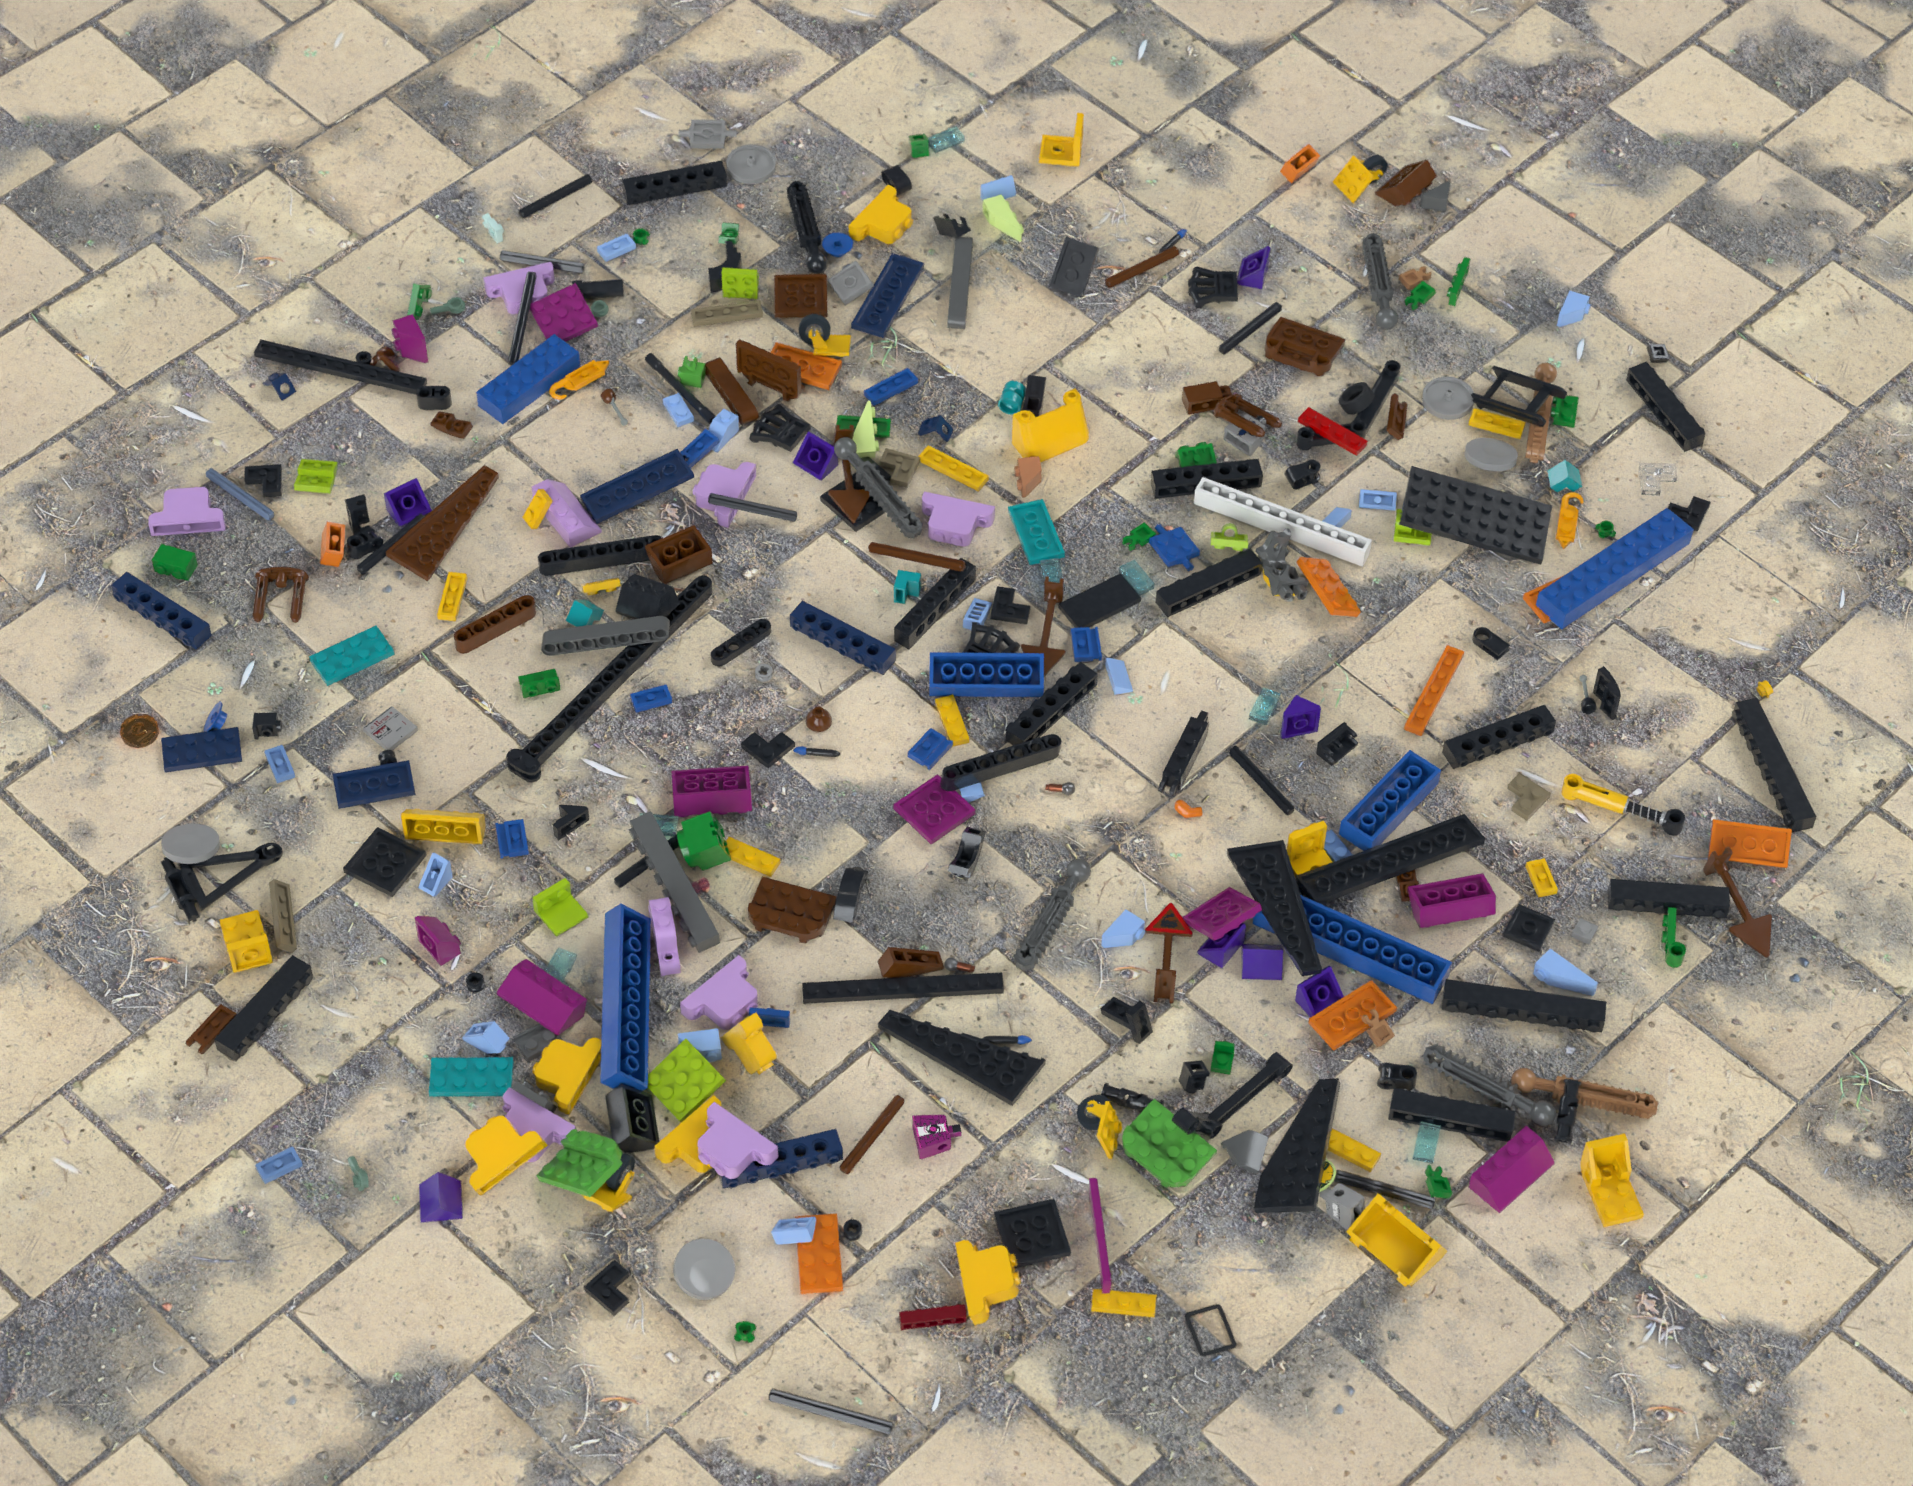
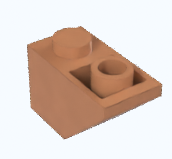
[1014,456,1042,498]

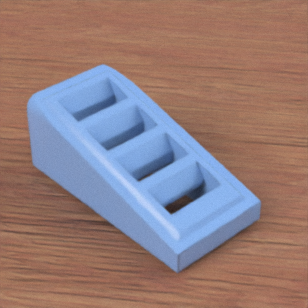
[963,598,992,630]

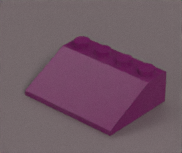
[671,765,752,818]

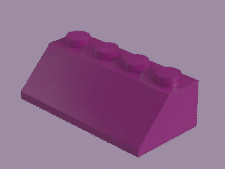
[1408,873,1496,928]
[497,958,587,1036]
[1468,1126,1555,1214]

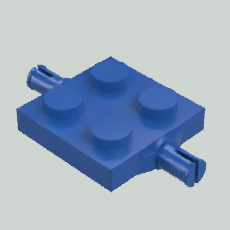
[1149,524,1200,571]

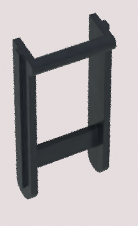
[1471,365,1567,427]

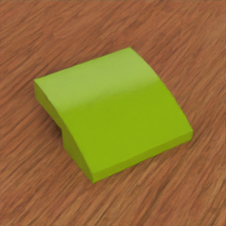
[294,459,338,493]

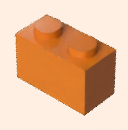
[1280,144,1320,184]
[320,522,345,567]

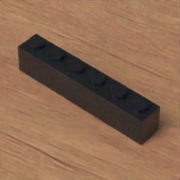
[1626,361,1706,452]
[1156,548,1263,618]
[1608,879,1730,918]
[214,955,313,1061]
[1388,1088,1516,1142]

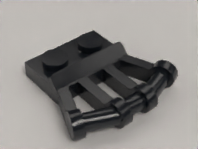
[1188,267,1238,308]
[749,404,810,452]
[962,622,1020,653]

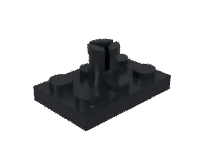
[1049,237,1099,298]

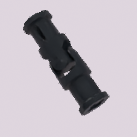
[1554,1079,1581,1143]
[1101,1083,1164,1112]

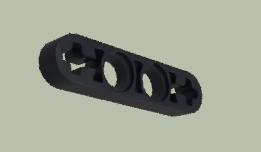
[711,619,771,667]

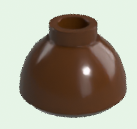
[805,706,832,732]

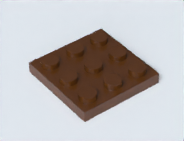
[774,274,828,318]

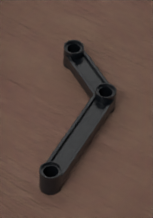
[1297,360,1401,451]
[1172,1052,1293,1139]

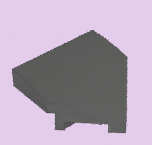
[1221,1130,1269,1174]

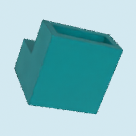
[1547,460,1582,493]
[894,570,921,604]
[565,600,604,627]

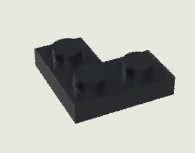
[244,464,282,498]
[1668,496,1711,532]
[991,586,1031,625]
[741,732,795,769]
[584,1259,630,1316]

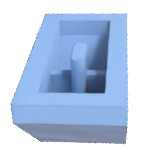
[418,852,453,897]

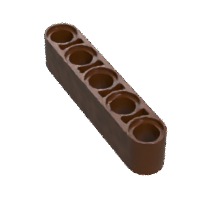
[705,357,759,425]
[454,595,536,654]

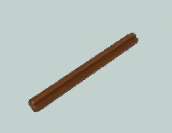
[868,542,966,571]

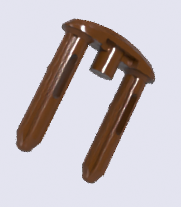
[1213,394,1282,437]
[253,566,309,623]

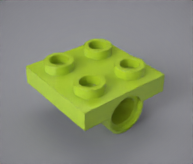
[722,268,759,299]
[1394,509,1431,545]
[1210,523,1248,551]

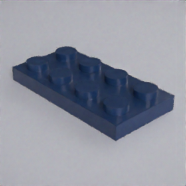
[161,727,242,773]
[332,760,416,809]

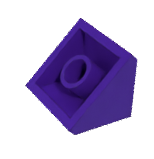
[1237,245,1271,289]
[793,431,838,480]
[384,478,432,527]
[1280,695,1321,739]
[1197,923,1246,968]
[1241,944,1283,980]
[1295,966,1344,1018]
[419,1172,463,1223]

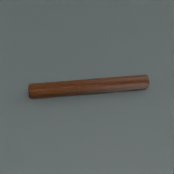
[1105,246,1179,288]
[840,1095,904,1174]

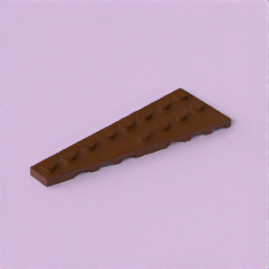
[386,465,499,581]

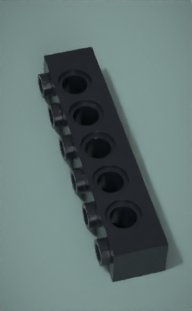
[622,160,727,206]
[1151,459,1263,499]
[894,558,976,650]
[1005,662,1098,746]
[1442,704,1556,769]

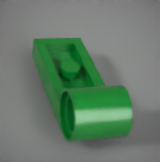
[1661,907,1686,968]

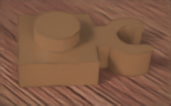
[1399,266,1432,290]
[1361,1009,1395,1047]

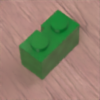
[152,544,198,581]

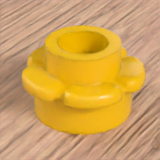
[1756,680,1773,698]

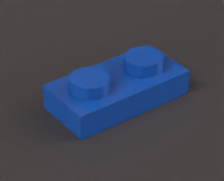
[630,684,672,713]

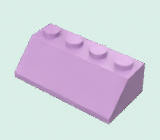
[532,479,602,548]

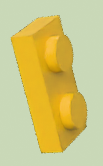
[522,489,553,529]
[581,577,621,595]
[1525,858,1558,898]

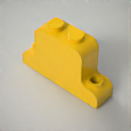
[849,185,913,244]
[720,1013,777,1075]
[532,1038,602,1115]
[654,1095,722,1173]
[465,1116,548,1196]
[955,1240,1021,1325]

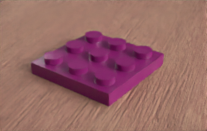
[530,283,598,342]
[893,774,976,845]
[1182,887,1262,941]

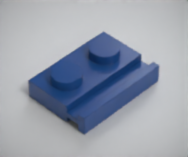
[1070,627,1102,662]
[908,728,953,770]
[495,819,529,859]

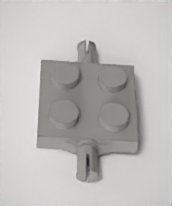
[679,120,737,149]

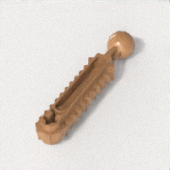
[1525,362,1557,463]
[1511,1068,1659,1119]

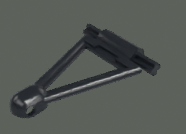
[161,843,283,922]

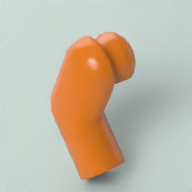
[1175,800,1202,818]

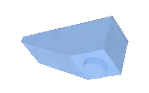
[1533,949,1598,996]

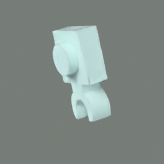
[482,213,504,243]

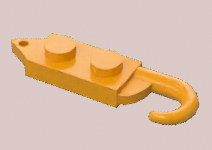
[549,360,609,400]
[1555,492,1583,549]

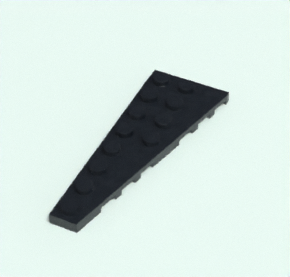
[1227,840,1322,976]
[878,1010,1046,1106]

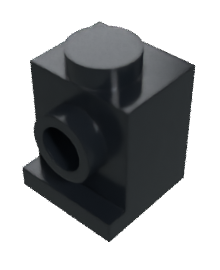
[252,713,282,740]
[1179,1060,1210,1094]

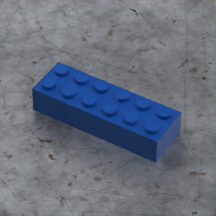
[476,334,580,424]
[929,652,1044,697]
[1339,750,1441,851]

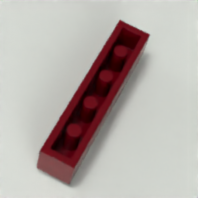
[899,1304,967,1330]

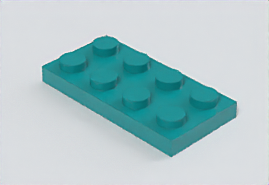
[1008,499,1065,565]
[309,625,395,686]
[429,1057,514,1097]

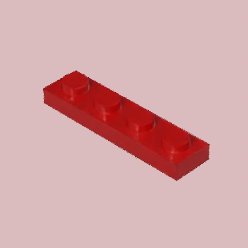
[1298,407,1368,456]

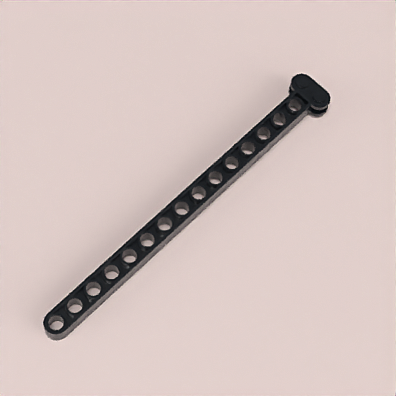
[506,576,712,782]

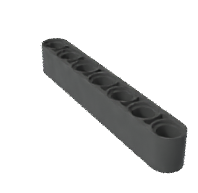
[947,237,973,329]
[541,616,670,656]

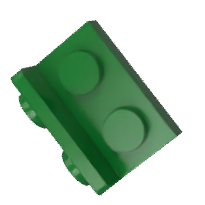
[1550,395,1579,428]
[1175,442,1217,467]
[518,669,560,698]

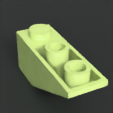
[982,194,1024,242]
[853,401,879,458]

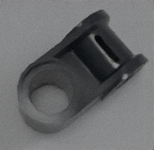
[1284,460,1321,490]
[347,527,383,559]
[1377,1063,1417,1091]

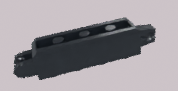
[1158,710,1209,797]

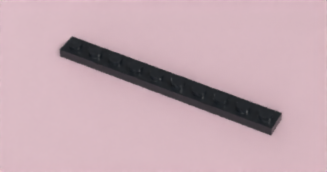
[254,339,427,394]
[802,972,1004,1004]

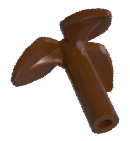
[370,346,400,372]

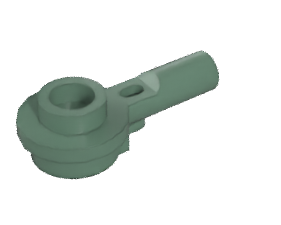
[430,297,466,315]
[591,300,609,317]
[347,1156,369,1191]

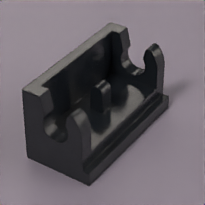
[933,214,971,238]
[345,494,370,535]
[1316,722,1358,766]

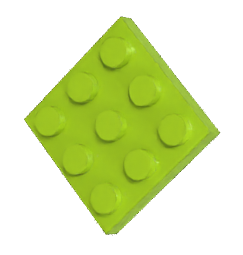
[648,1038,726,1122]

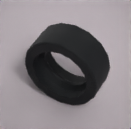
[1339,382,1374,415]

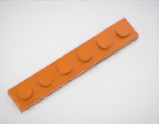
[1404,645,1465,736]

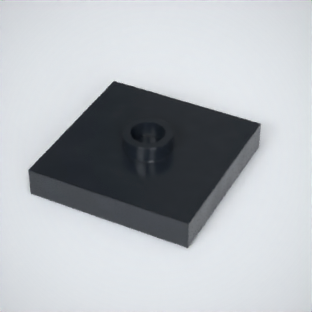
[1503,904,1555,952]

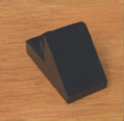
[553,804,590,840]

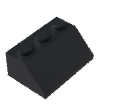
[615,574,680,619]
[605,1084,660,1153]

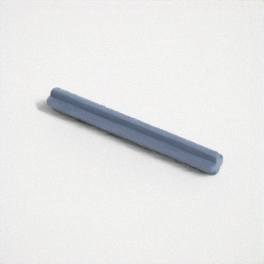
[206,468,275,521]

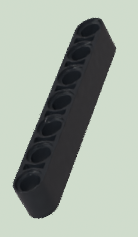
[538,535,663,576]
[940,734,1062,791]

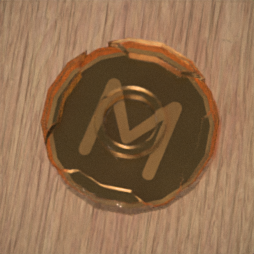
[120,714,159,748]

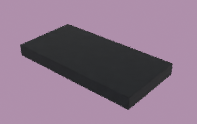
[1058,573,1141,628]

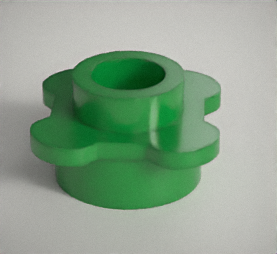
[632,228,650,245]
[1595,521,1616,538]
[734,1321,756,1343]

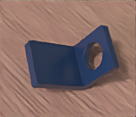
[263,372,296,400]
[918,415,954,442]

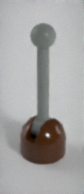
[601,389,628,425]

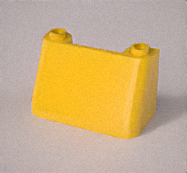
[1012,388,1089,463]
[1346,1194,1448,1287]

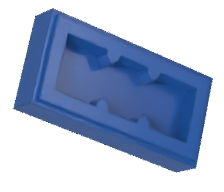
[749,1007,790,1028]

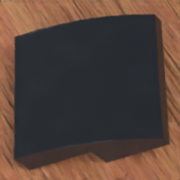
[1593,666,1621,721]

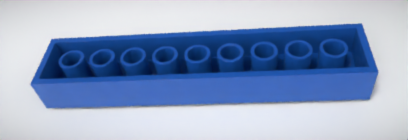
[1536,508,1694,629]
[1252,895,1452,1004]
[600,903,651,1091]

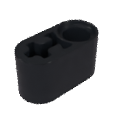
[881,165,912,196]
[416,386,452,410]

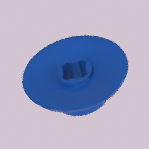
[822,232,853,257]
[204,701,227,732]

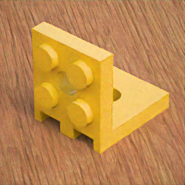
[1039,113,1084,167]
[1287,820,1332,877]

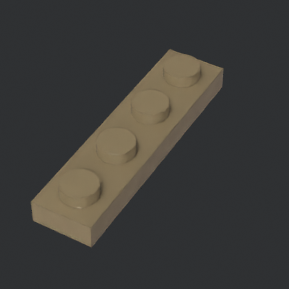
[691,300,763,327]
[269,879,297,953]

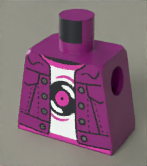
[912,1115,962,1159]

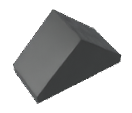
[1420,181,1451,212]

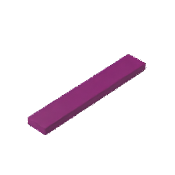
[1088,1178,1111,1293]

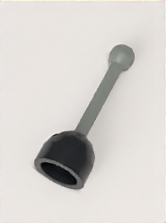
[1579,675,1597,714]

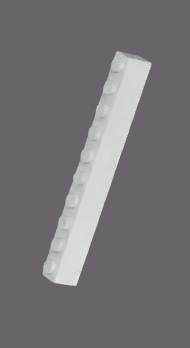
[1194,477,1372,567]

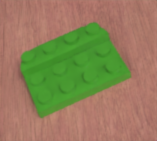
[1122,1099,1217,1188]
[536,1129,623,1197]

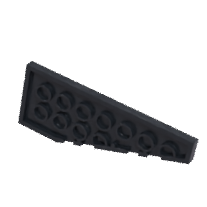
[1254,1078,1340,1213]

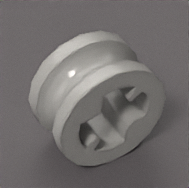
[755,664,772,682]

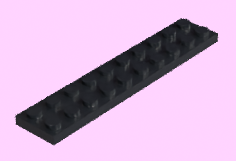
[1296,814,1485,904]

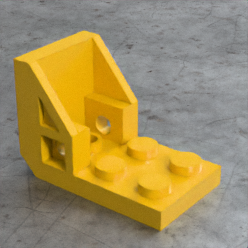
[219,910,273,973]
[1580,1133,1644,1227]

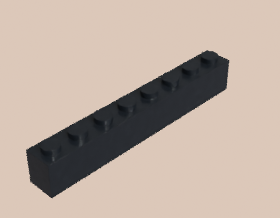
[1732,698,1816,832]
[1441,979,1607,1032]

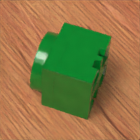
[677,811,731,871]

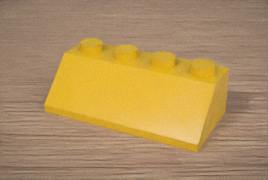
[401,809,486,844]

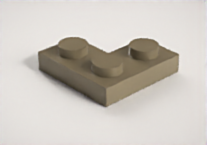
[880,448,920,488]
[1507,773,1551,821]

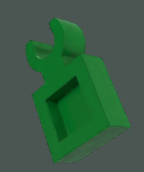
[1405,281,1436,310]
[1122,522,1156,551]
[1425,1165,1452,1199]

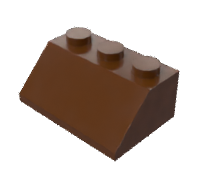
[1375,159,1437,207]
[645,525,713,584]

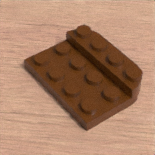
[1264,316,1346,376]
[735,339,805,402]
[748,876,837,943]

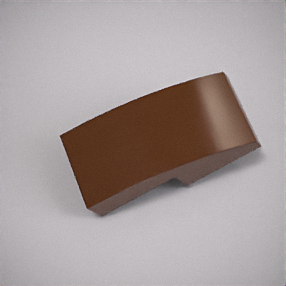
[430,411,473,439]
[1396,870,1419,902]

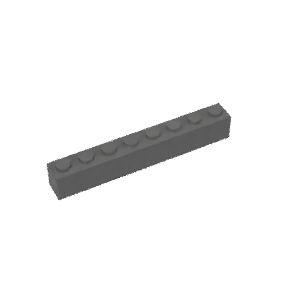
[629,811,720,953]

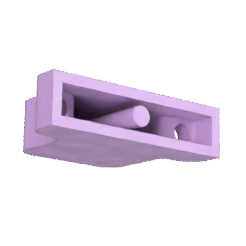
[483,262,554,314]
[693,462,756,528]
[148,487,226,536]
[922,491,995,546]
[648,897,681,976]
[680,955,758,1030]
[502,1087,576,1162]
[698,1102,778,1179]

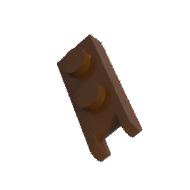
[1386,393,1408,440]
[185,1004,236,1054]

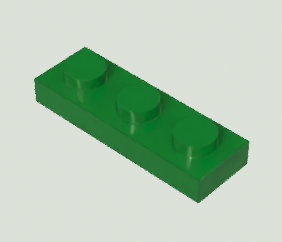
[1447,257,1471,306]
[836,415,891,438]

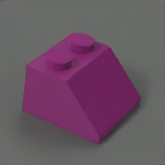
[391,314,428,363]
[415,916,461,966]

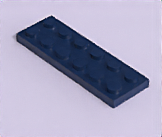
[851,253,924,338]
[580,449,695,524]

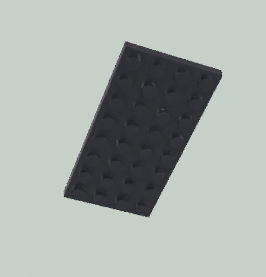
[1399,466,1552,565]

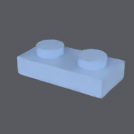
[597,233,636,262]
[663,393,694,427]

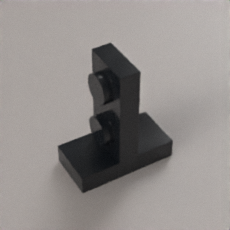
[1100,997,1153,1044]

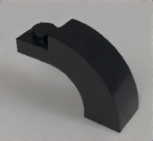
[708,240,742,293]
[1022,375,1046,417]
[948,827,986,878]
[833,867,868,923]

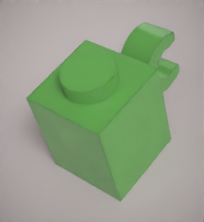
[678,356,706,388]

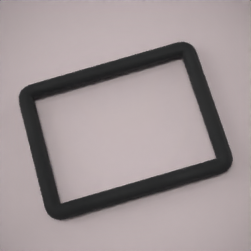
[1185,1304,1237,1356]

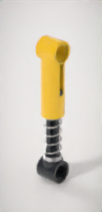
[1561,773,1685,836]

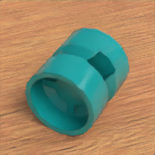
[998,381,1026,415]

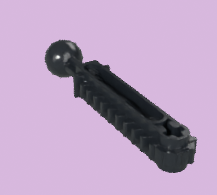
[787,181,828,274]

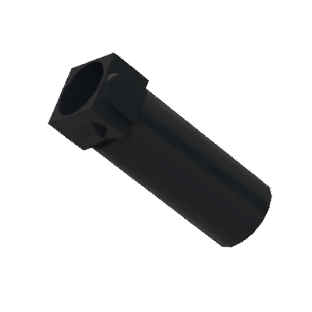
[572,279,624,299]

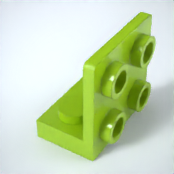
[532,878,588,936]

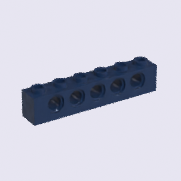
[111,572,212,650]
[790,600,896,675]
[718,1129,843,1189]

